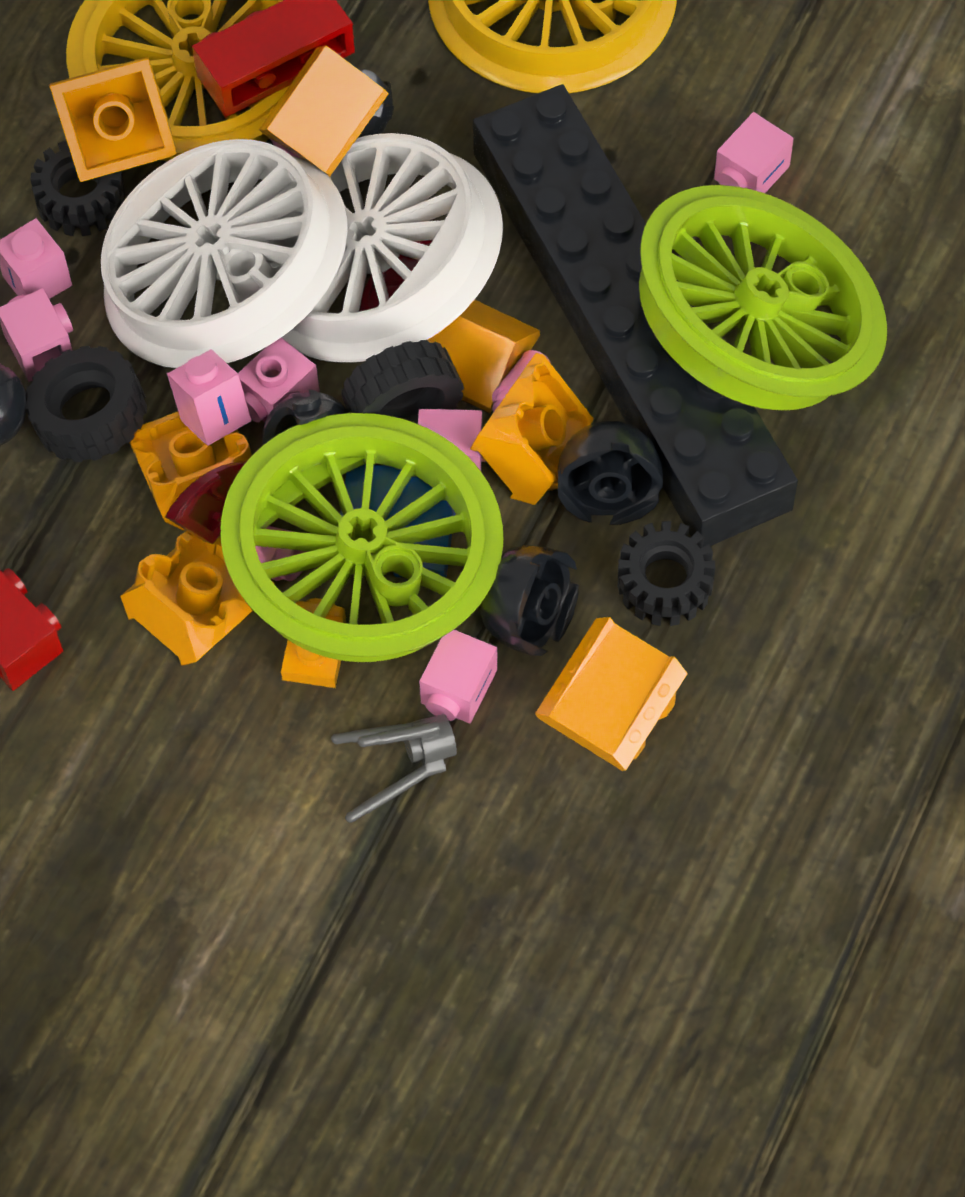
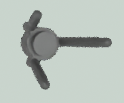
[331,714,457,823]

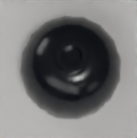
[558,421,663,525]
[479,545,579,656]

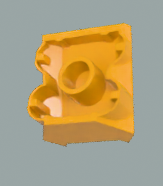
[470,353,594,505]
[129,411,252,531]
[120,531,274,666]
[535,617,687,771]

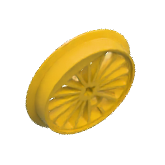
[66,0,290,161]
[428,0,677,93]

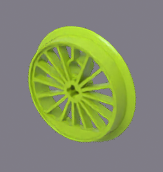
[639,185,887,410]
[221,413,503,662]

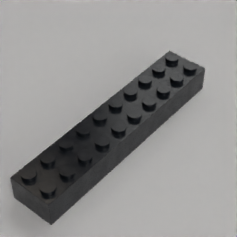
[473,84,798,547]

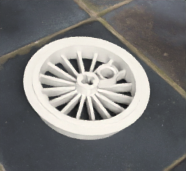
[263,133,503,362]
[101,139,348,368]

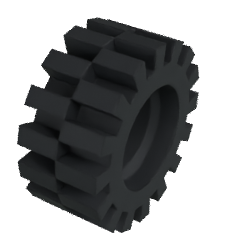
[31,140,126,236]
[617,521,715,626]

